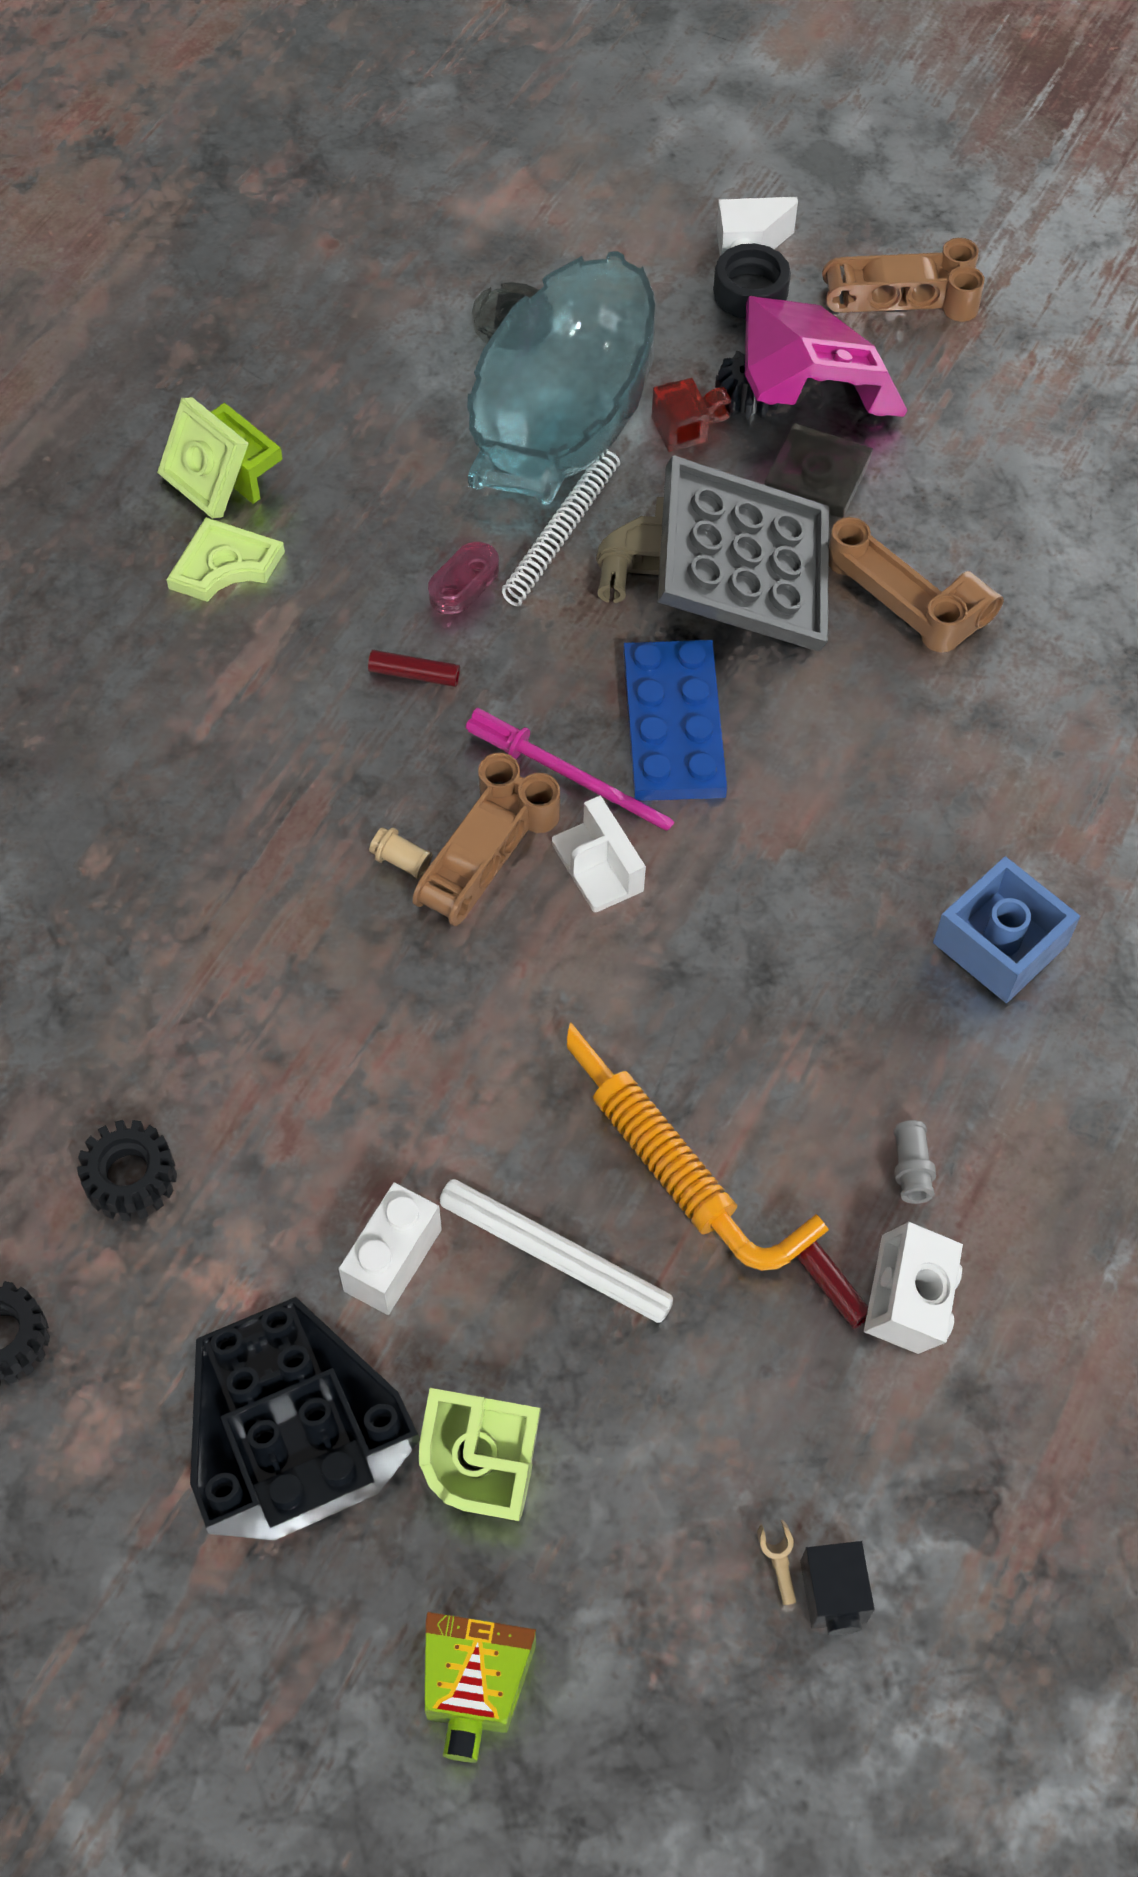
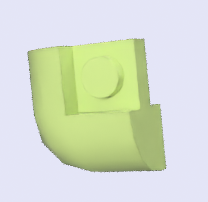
[419,1388,541,1521]

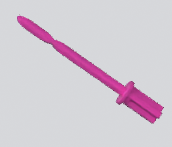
[465,707,674,831]

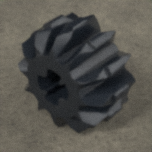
[715,350,780,420]

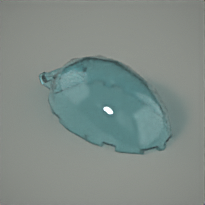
[467,251,655,505]

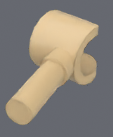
[757,1520,796,1605]

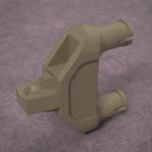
[596,497,664,603]

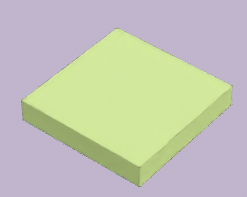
[157,397,249,519]

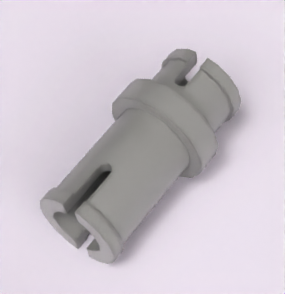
[894,1120,936,1204]

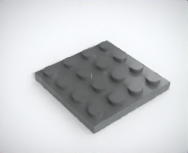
[657,455,829,652]

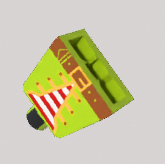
[425,1612,536,1763]

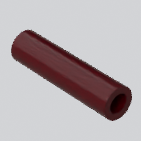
[368,650,460,687]
[796,1240,868,1329]

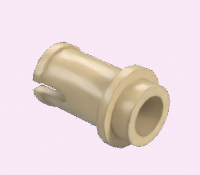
[369,827,433,879]

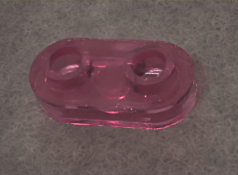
[428,542,499,615]

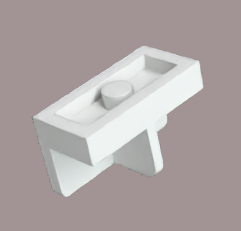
[552,795,646,912]

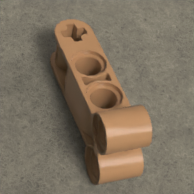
[822,237,985,322]
[412,753,560,926]

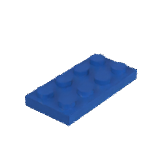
[623,640,727,801]

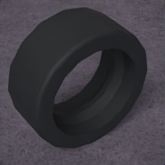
[713,243,791,319]

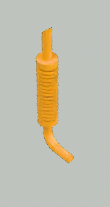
[567,1022,829,1271]

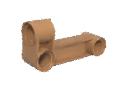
[829,517,1004,653]

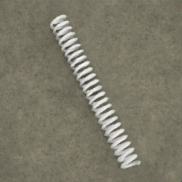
[502,450,620,606]

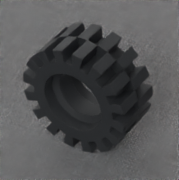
[77,1120,177,1221]

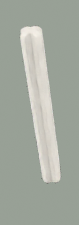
[439,1179,673,1322]

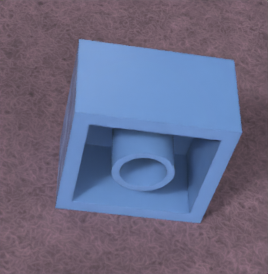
[933,856,1080,1004]

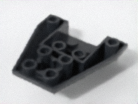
[190,1297,420,1540]

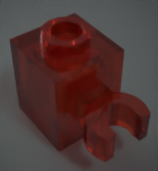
[651,378,731,452]

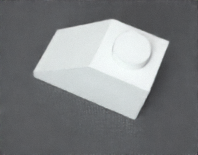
[716,197,798,256]

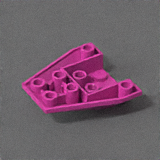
[745,296,907,417]

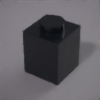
[800,1541,875,1636]

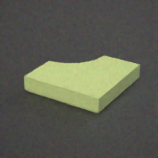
[166,517,285,602]

